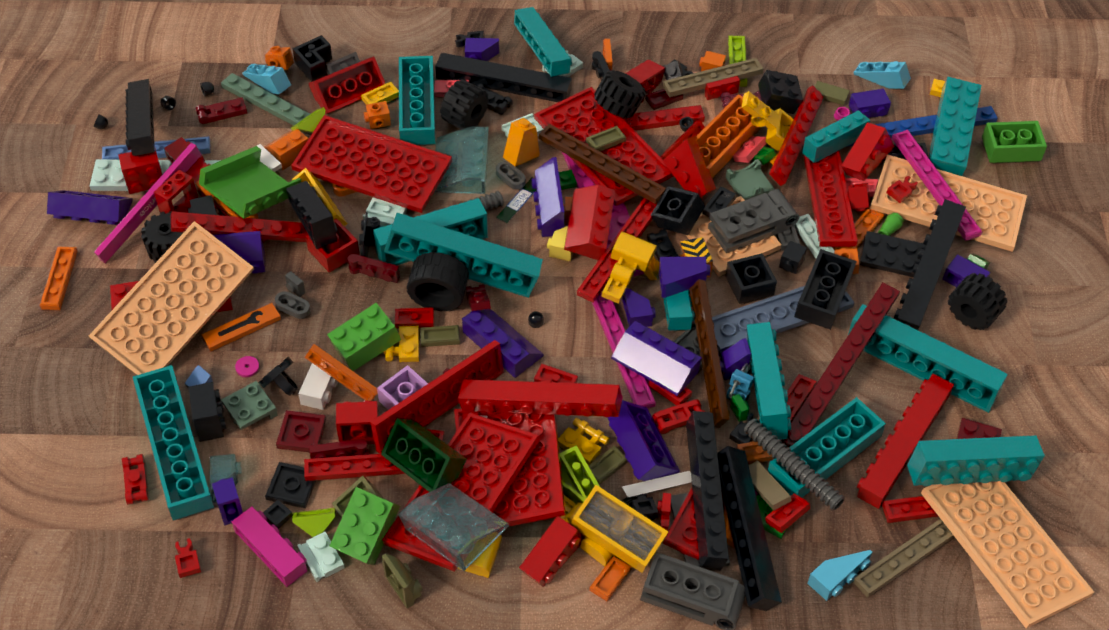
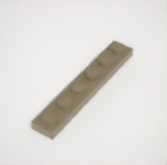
[663,58,764,97]
[853,519,954,598]

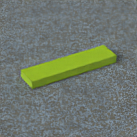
[728,36,747,87]

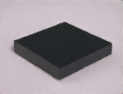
[265,462,316,509]

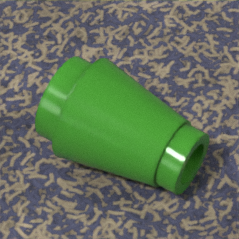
[878,212,904,236]

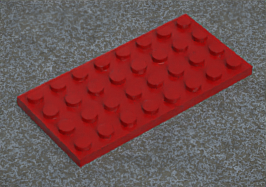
[534,87,674,206]
[291,115,452,213]
[474,379,566,531]
[382,413,540,572]

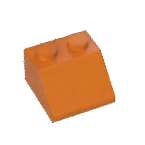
[264,129,308,170]

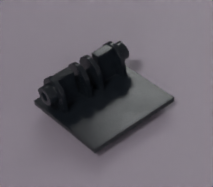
[359,212,380,257]

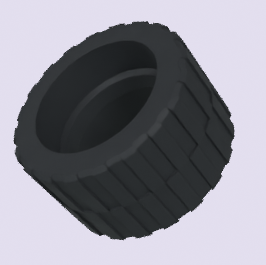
[406,252,469,311]

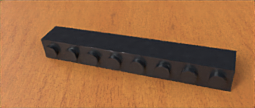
[435,53,572,102]
[125,79,155,156]
[893,199,966,330]
[686,411,729,571]
[717,446,782,611]

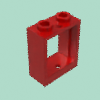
[154,170,198,214]

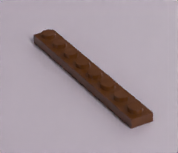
[539,124,666,204]
[689,279,730,428]

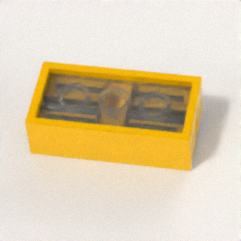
[571,485,668,573]

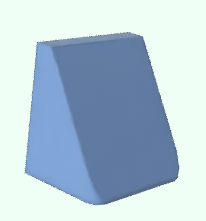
[185,365,213,387]

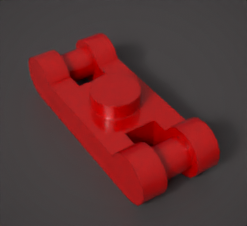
[652,399,705,434]
[122,454,149,505]

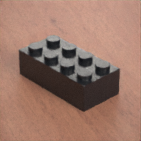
[794,249,857,330]

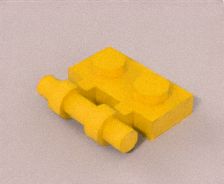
[383,326,419,362]
[558,418,610,465]

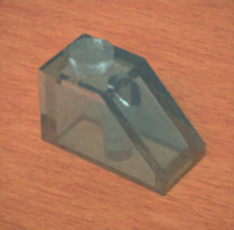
[210,454,242,503]

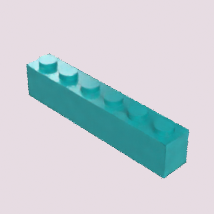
[514,7,572,76]

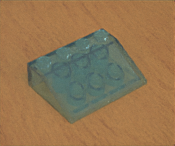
[435,126,489,194]
[398,483,509,571]

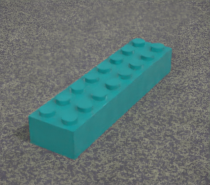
[384,213,543,298]
[848,304,1008,413]
[133,365,214,521]

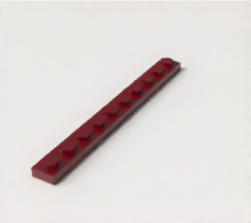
[781,282,900,447]

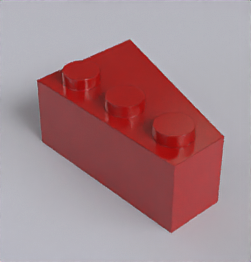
[625,59,665,103]
[841,122,894,181]
[663,136,716,201]
[519,516,584,587]

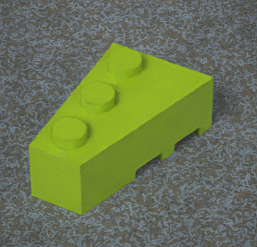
[559,445,601,504]

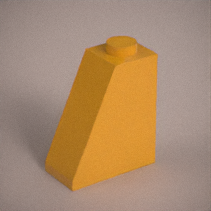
[503,118,540,167]

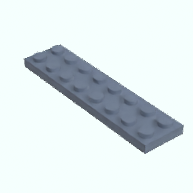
[712,286,854,353]

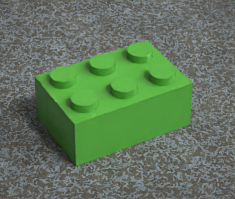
[982,121,1047,163]
[327,303,401,371]
[329,487,400,565]

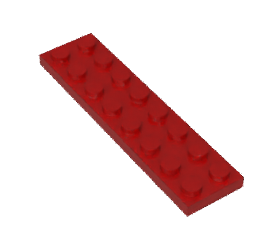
[802,143,858,247]
[370,340,504,454]

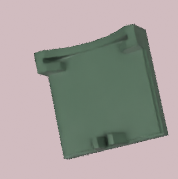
[726,159,774,200]
[221,381,278,430]

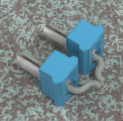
[726,363,754,401]

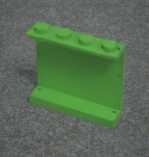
[199,146,301,219]

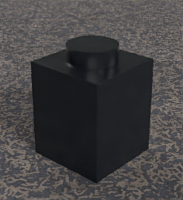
[779,241,807,274]

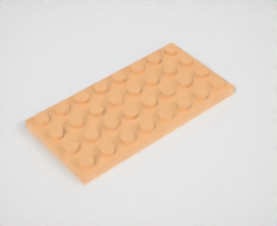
[870,155,1027,252]
[89,221,254,375]
[921,481,1094,628]

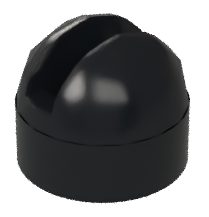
[200,82,214,96]
[160,95,176,111]
[93,114,108,129]
[680,117,694,132]
[528,311,544,328]

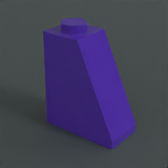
[659,257,710,298]

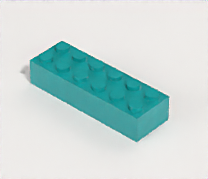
[399,56,436,145]
[928,77,982,176]
[373,198,488,265]
[747,322,791,440]
[768,397,886,498]
[907,435,1045,486]

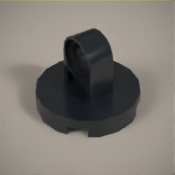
[258,356,298,396]

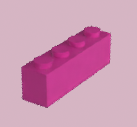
[231,506,307,587]

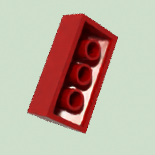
[308,56,386,114]
[564,185,615,261]

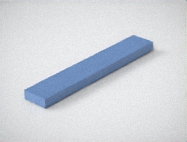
[102,136,211,160]

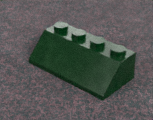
[381,418,467,495]

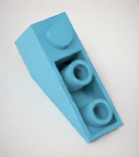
[853,61,911,89]
[242,64,291,94]
[807,550,873,601]

